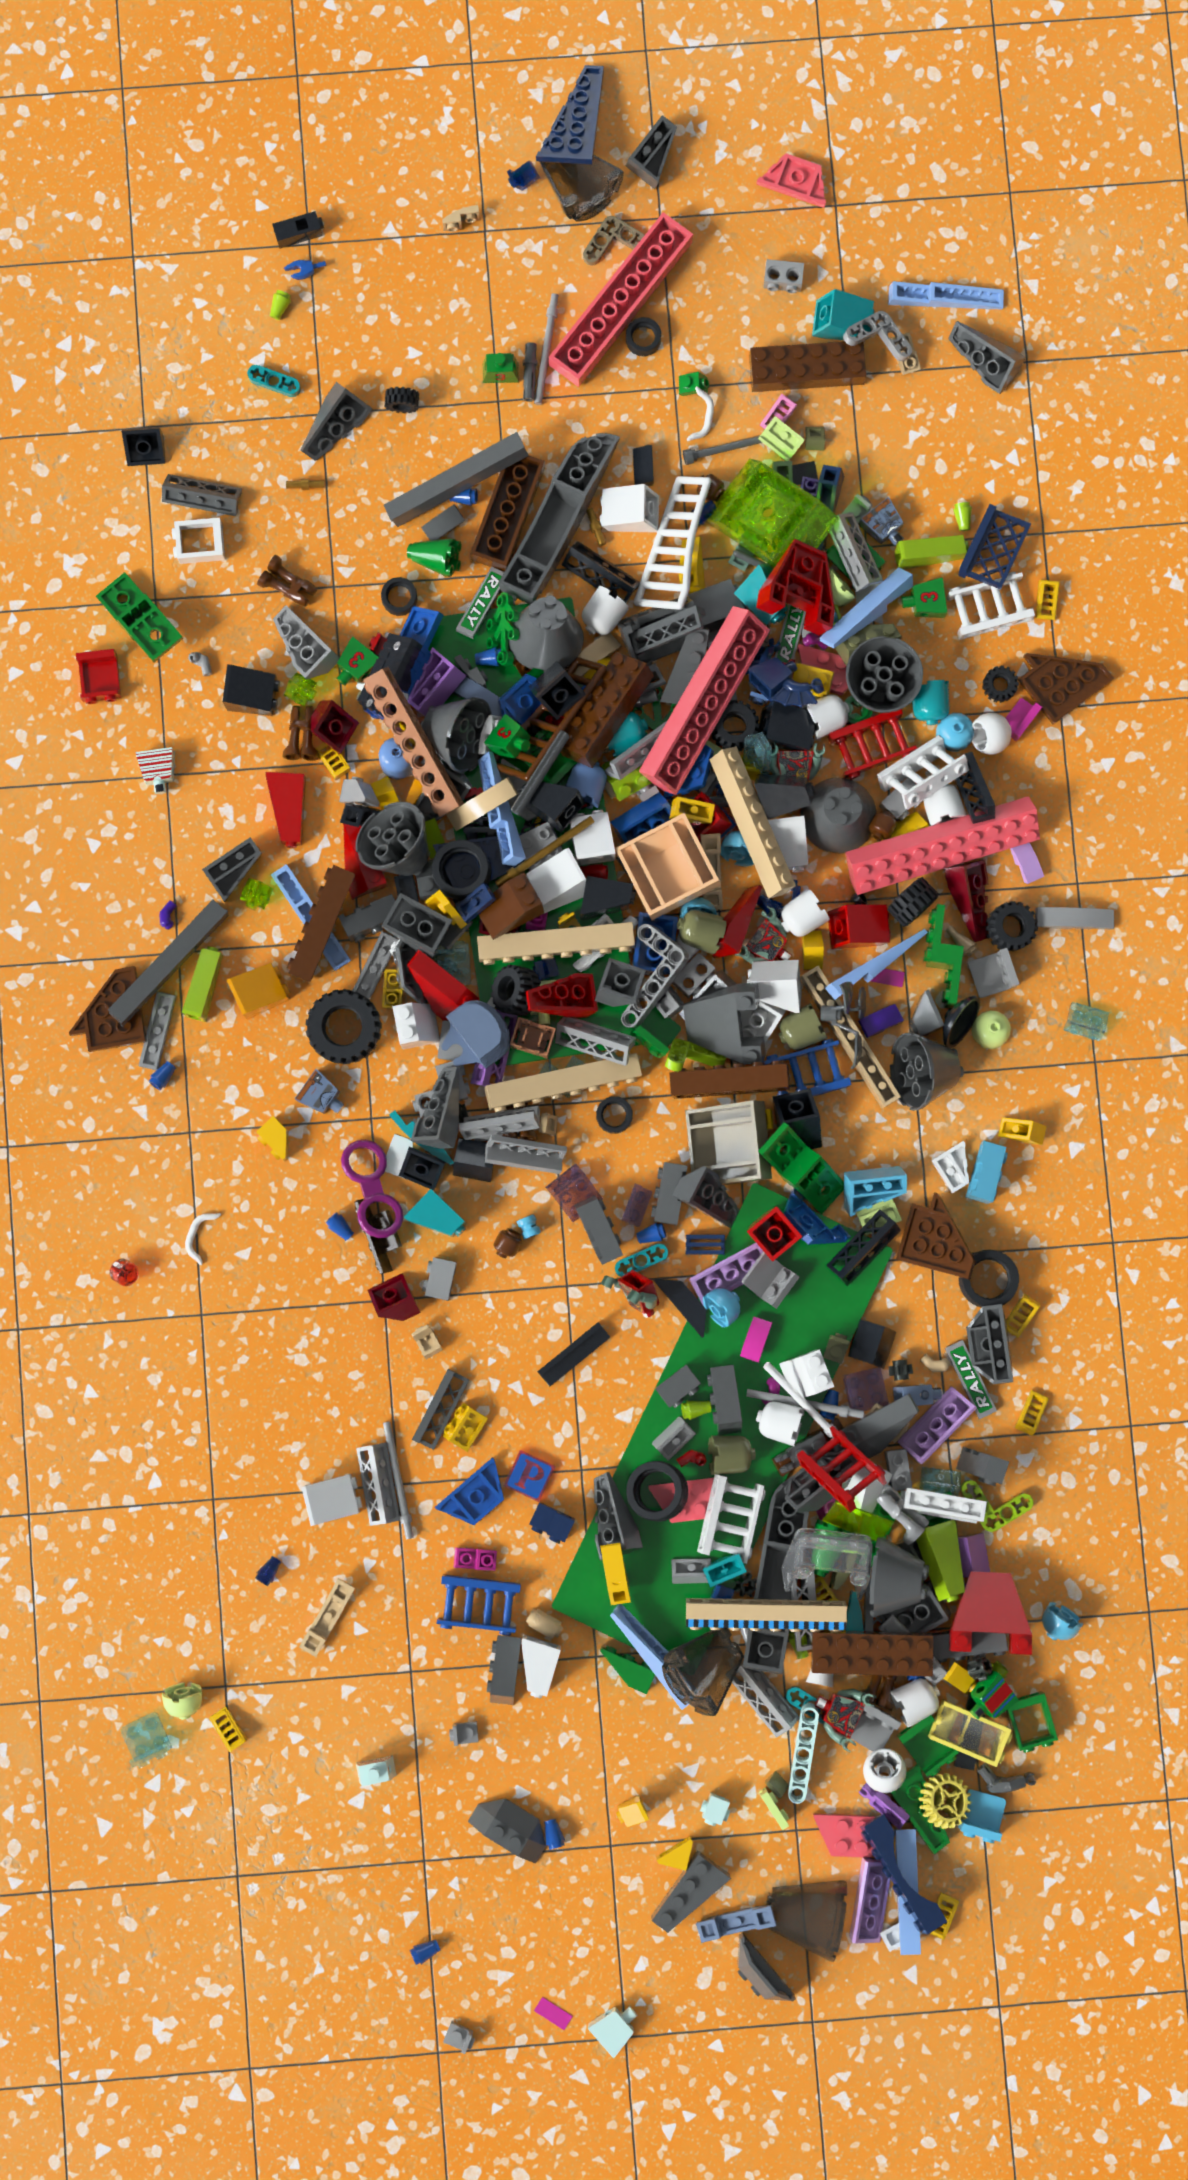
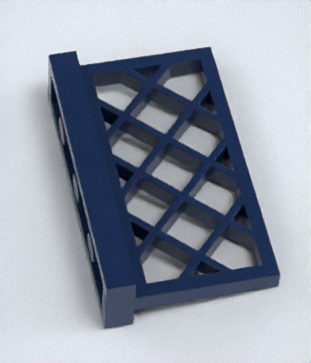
[958,504,1031,590]

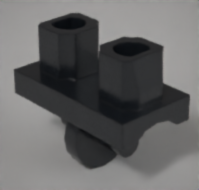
[463,815,497,840]

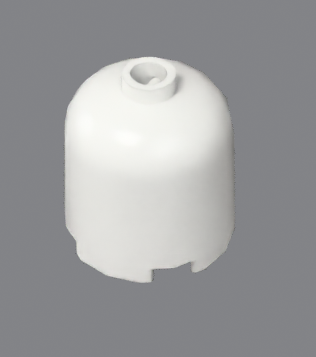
[581,586,629,635]
[802,694,850,740]
[924,784,966,826]
[781,889,830,937]
[756,1401,805,1446]
[890,1678,940,1727]

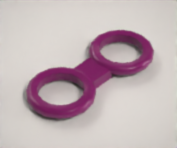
[341,1140,404,1238]

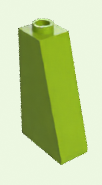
[894,535,969,570]
[182,946,223,1022]
[916,1520,965,1603]

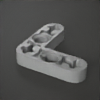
[843,311,912,361]

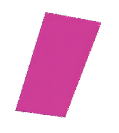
[871,969,905,987]
[534,1997,573,2030]

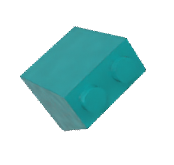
[812,289,874,341]
[734,563,788,625]
[404,1189,466,1237]

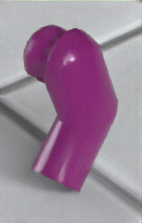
[802,632,828,650]
[760,1377,780,1405]

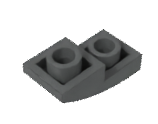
[421,504,465,541]
[454,654,488,688]

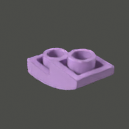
[1010,843,1044,884]

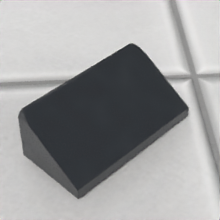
[633,445,654,486]

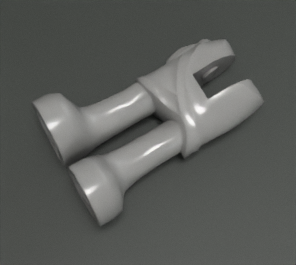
[877,1485,929,1545]

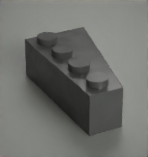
[660,626,709,704]
[932,1631,1009,1663]
[651,1850,731,1933]

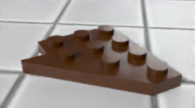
[1018,653,1114,725]
[69,966,147,1052]
[896,1192,975,1280]

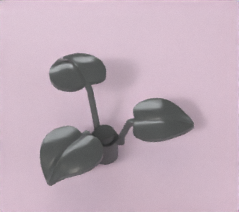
[820,982,866,1069]

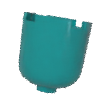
[912,680,950,725]
[608,712,649,758]

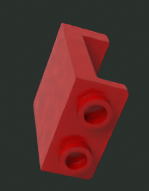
[76,649,121,704]

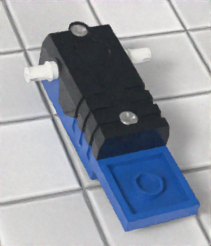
[356,606,444,720]

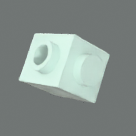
[700,1792,730,1826]

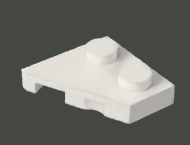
[931,1141,969,1193]

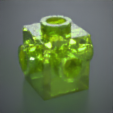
[284,672,317,706]
[240,878,274,910]

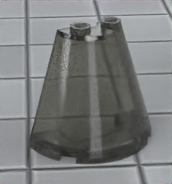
[539,155,624,222]
[662,1628,744,1716]
[766,1880,847,1962]

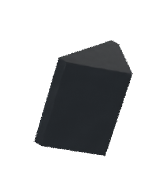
[121,427,165,466]
[453,1137,494,1182]
[399,1146,446,1191]
[848,1319,896,1369]

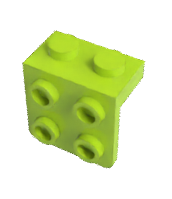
[601,759,652,801]

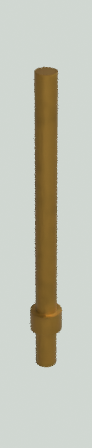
[495,816,594,888]

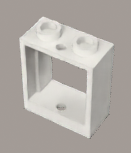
[172,518,225,564]

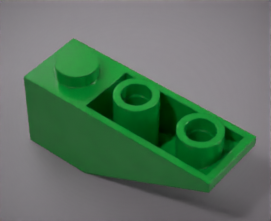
[600,1645,655,1694]

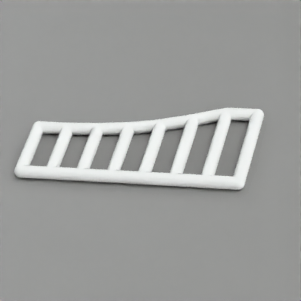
[633,476,712,610]

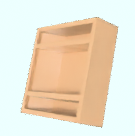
[615,813,721,920]

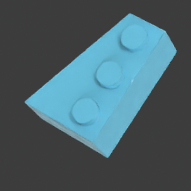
[965,1141,1008,1204]
[844,1166,907,1217]

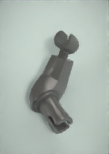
[977,1763,1036,1793]

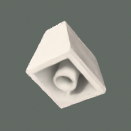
[600,484,659,533]
[570,810,615,866]
[768,816,808,873]
[526,848,586,913]
[747,960,802,1013]
[392,1002,440,1050]
[779,1349,834,1397]
[837,1449,893,1516]
[301,1474,363,1526]
[521,1634,561,1698]

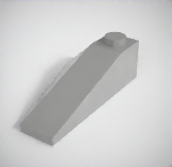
[273,605,340,679]

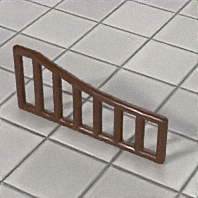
[494,657,607,781]

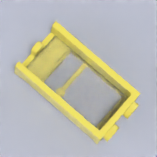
[928,1699,1012,1767]

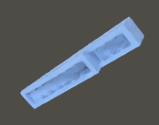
[888,281,1004,310]
[820,567,913,649]
[478,751,526,866]
[271,864,351,971]
[825,929,928,1000]
[610,1604,699,1710]
[894,1829,921,1955]

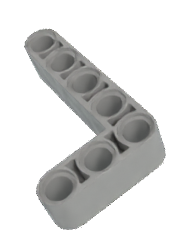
[621,924,689,1028]

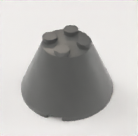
[508,595,584,672]
[846,636,923,713]
[420,697,492,774]
[800,778,877,854]
[356,802,430,876]
[890,1033,964,1111]
[870,1536,929,1617]

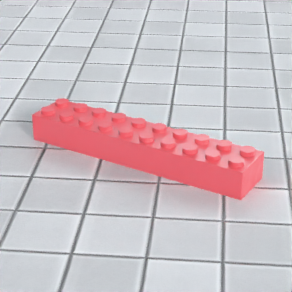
[549,212,693,387]
[639,606,770,795]
[845,796,1040,895]

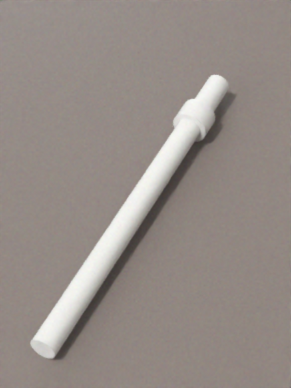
[763,1362,842,1447]

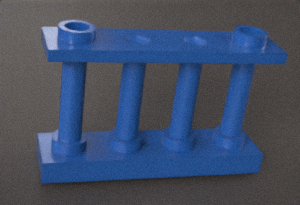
[763,1038,851,1097]
[436,1574,521,1636]

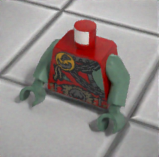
[765,743,825,782]
[734,906,792,964]
[601,1269,660,1318]
[815,1689,877,1753]

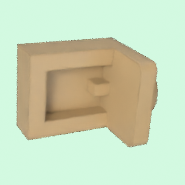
[411,1325,443,1359]

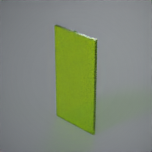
[823,1500,894,1541]

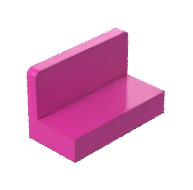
[1006,698,1042,741]

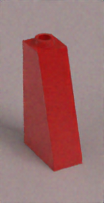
[265,772,306,848]

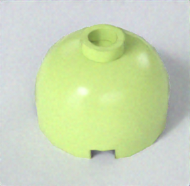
[829,568,856,607]
[971,1010,1011,1049]
[162,1683,202,1720]

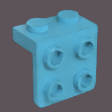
[958,1789,1006,1843]

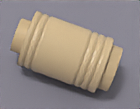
[526,1608,563,1639]

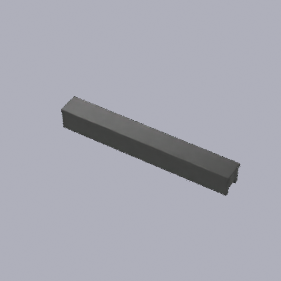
[384,432,529,527]
[108,900,229,1027]

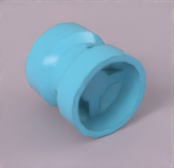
[516,1214,541,1239]

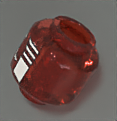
[109,1258,139,1287]

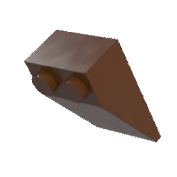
[479,873,544,940]

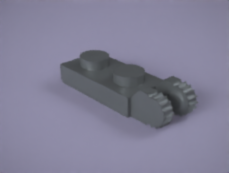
[774,1431,827,1473]

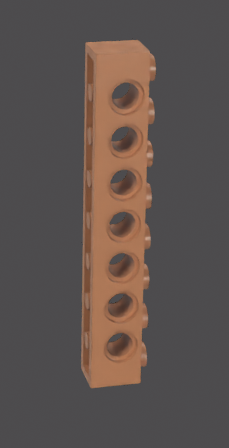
[364,667,464,817]

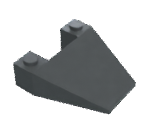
[683,983,766,1064]

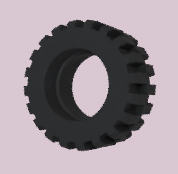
[306,989,382,1064]

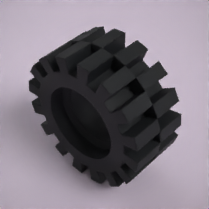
[384,387,419,413]
[982,665,1019,703]

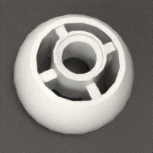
[972,713,1012,755]
[863,1748,907,1793]

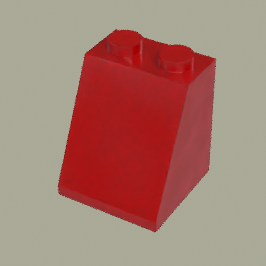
[828,904,891,950]
[747,1206,803,1262]

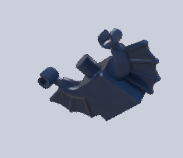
[745,638,824,708]

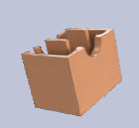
[510,1017,556,1059]

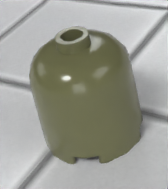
[677,910,726,954]
[778,1003,827,1050]
[708,1435,755,1475]

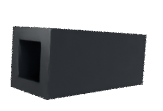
[272,211,324,249]

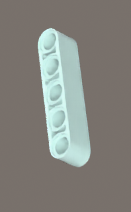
[788,1703,819,1804]

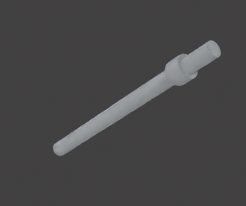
[534,293,559,405]
[746,1389,864,1419]
[383,1422,414,1539]

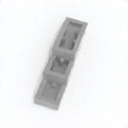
[1035,907,1114,930]

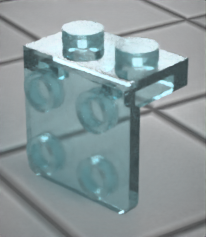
[431,941,471,986]
[120,1712,172,1769]

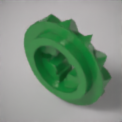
[844,695,872,724]

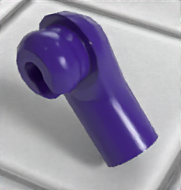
[159,900,177,930]

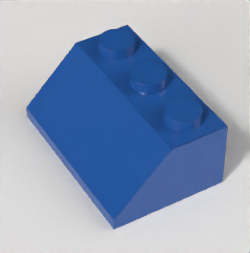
[611,792,671,844]
[632,912,678,976]

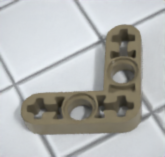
[583,216,645,266]

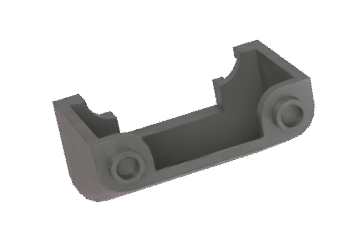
[617,596,708,666]

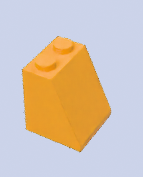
[227,963,290,1020]

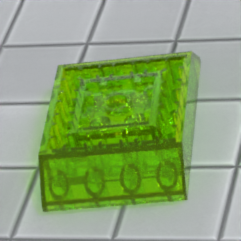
[704,458,839,568]

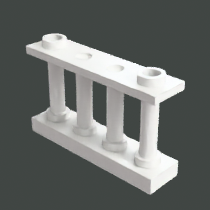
[946,572,1035,640]
[877,735,969,810]
[697,1474,765,1564]
[900,1488,987,1524]

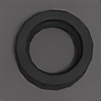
[626,317,661,357]
[381,577,418,616]
[596,1096,633,1134]

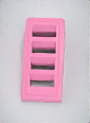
[760,394,797,429]

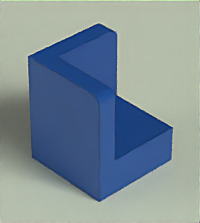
[710,1584,734,1599]

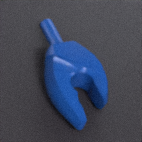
[284,260,326,280]

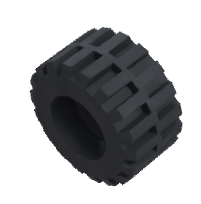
[712,700,759,752]
[888,877,939,927]
[985,901,1038,952]
[491,964,541,1016]

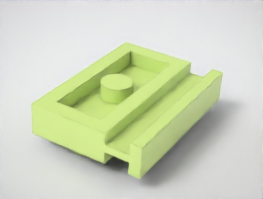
[758,416,805,461]
[856,1199,902,1235]
[759,1788,790,1830]

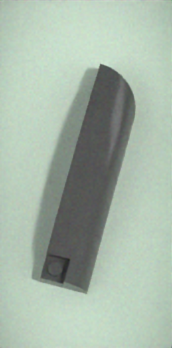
[499,433,620,604]
[743,1476,809,1675]

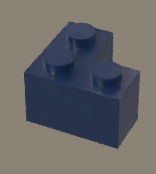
[529,1502,575,1544]

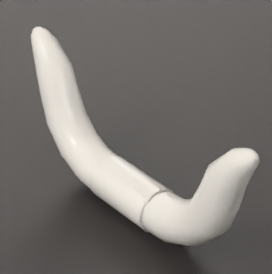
[687,386,714,441]
[185,1213,221,1265]

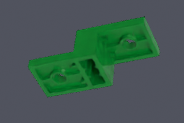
[96,572,184,663]
[923,904,964,1009]
[758,1123,844,1215]

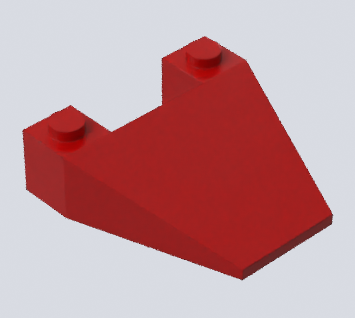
[756,539,835,636]
[949,1571,1032,1655]

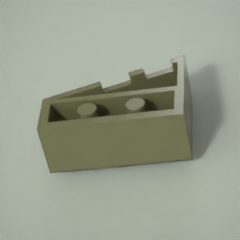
[835,624,902,666]

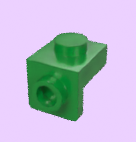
[679,372,709,396]

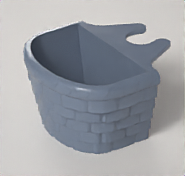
[441,1000,510,1069]

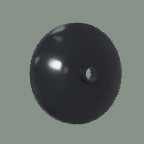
[943,996,981,1048]

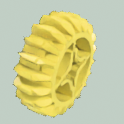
[919,1773,972,1829]

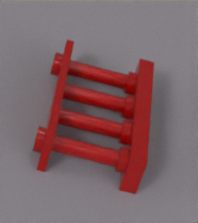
[827,709,917,780]
[797,1426,887,1513]

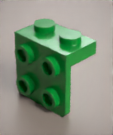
[630,1006,681,1058]

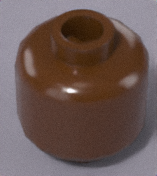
[697,474,725,502]
[869,811,897,841]
[493,1228,522,1258]

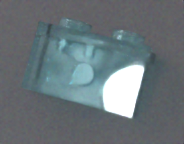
[743,732,772,774]
[1063,1002,1109,1041]

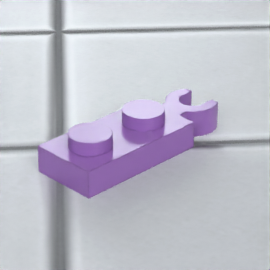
[859,1783,910,1830]

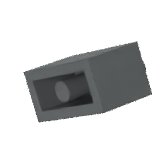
[655,1365,701,1408]

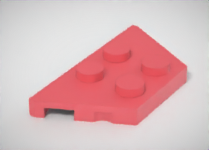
[756,153,826,208]
[797,644,848,696]
[648,1478,714,1523]
[813,1814,890,1858]

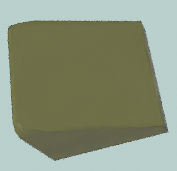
[805,427,825,451]
[765,1771,788,1798]

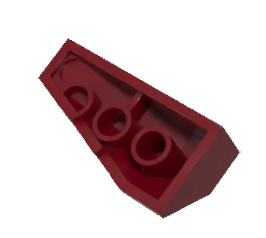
[945,860,988,942]

